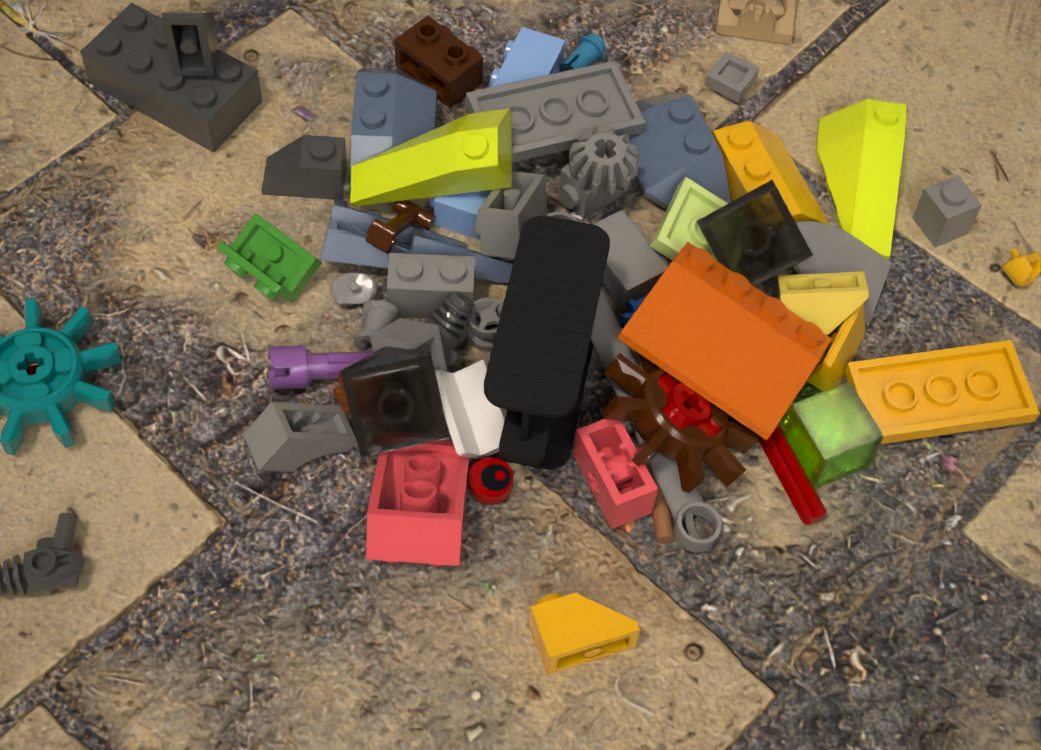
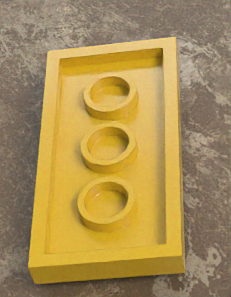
[844,340,1040,446]

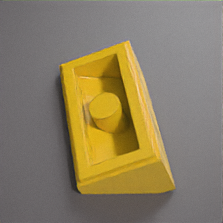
[807,303,865,396]

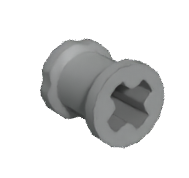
[354,300,400,351]

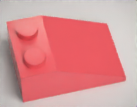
[366,436,470,566]

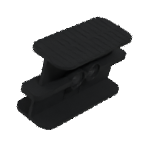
[484,216,610,470]

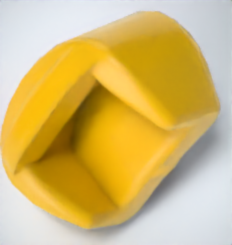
[1002,248,1041,287]

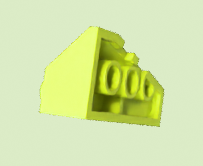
[815,99,907,260]
[350,108,512,207]

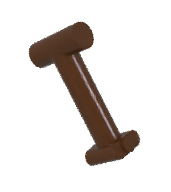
[366,200,436,254]

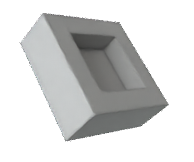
[705,51,760,103]

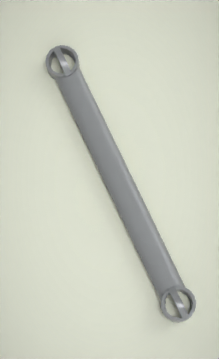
[546,211,722,553]

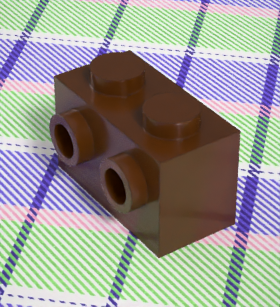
[394,15,483,109]

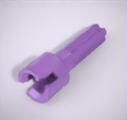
[268,345,378,390]

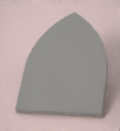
[778,221,892,328]

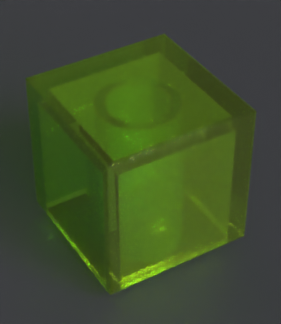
[782,382,884,489]

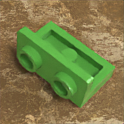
[216,213,322,303]

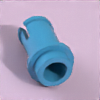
[560,34,606,72]

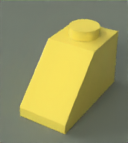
[778,271,869,336]

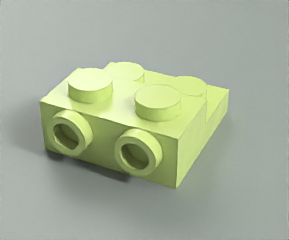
[650,177,755,273]

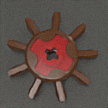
[602,351,759,493]

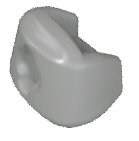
[331,272,377,306]

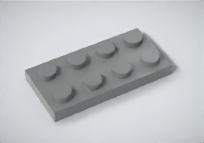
[464,61,645,163]

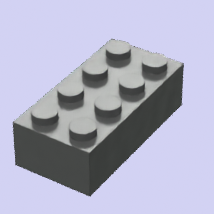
[80,2,262,153]

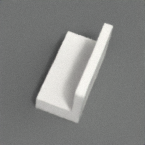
[431,359,507,460]

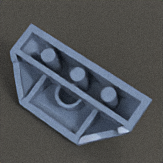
[350,68,437,193]
[629,92,732,209]

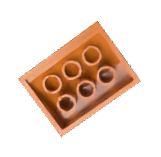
[617,242,832,441]

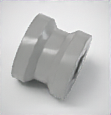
[467,297,503,351]

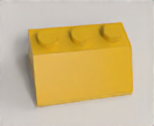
[712,120,830,253]

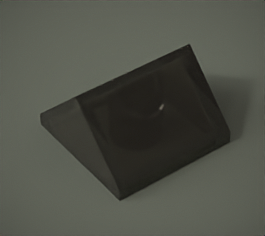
[697,180,813,287]
[341,346,450,457]

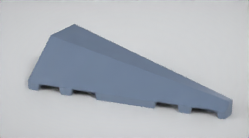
[320,198,513,283]

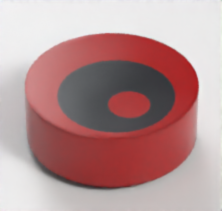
[468,457,513,505]

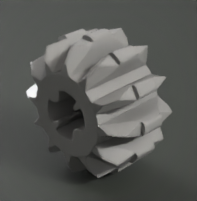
[569,126,639,197]

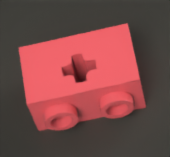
[573,419,658,530]

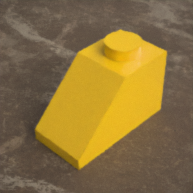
[528,592,640,675]

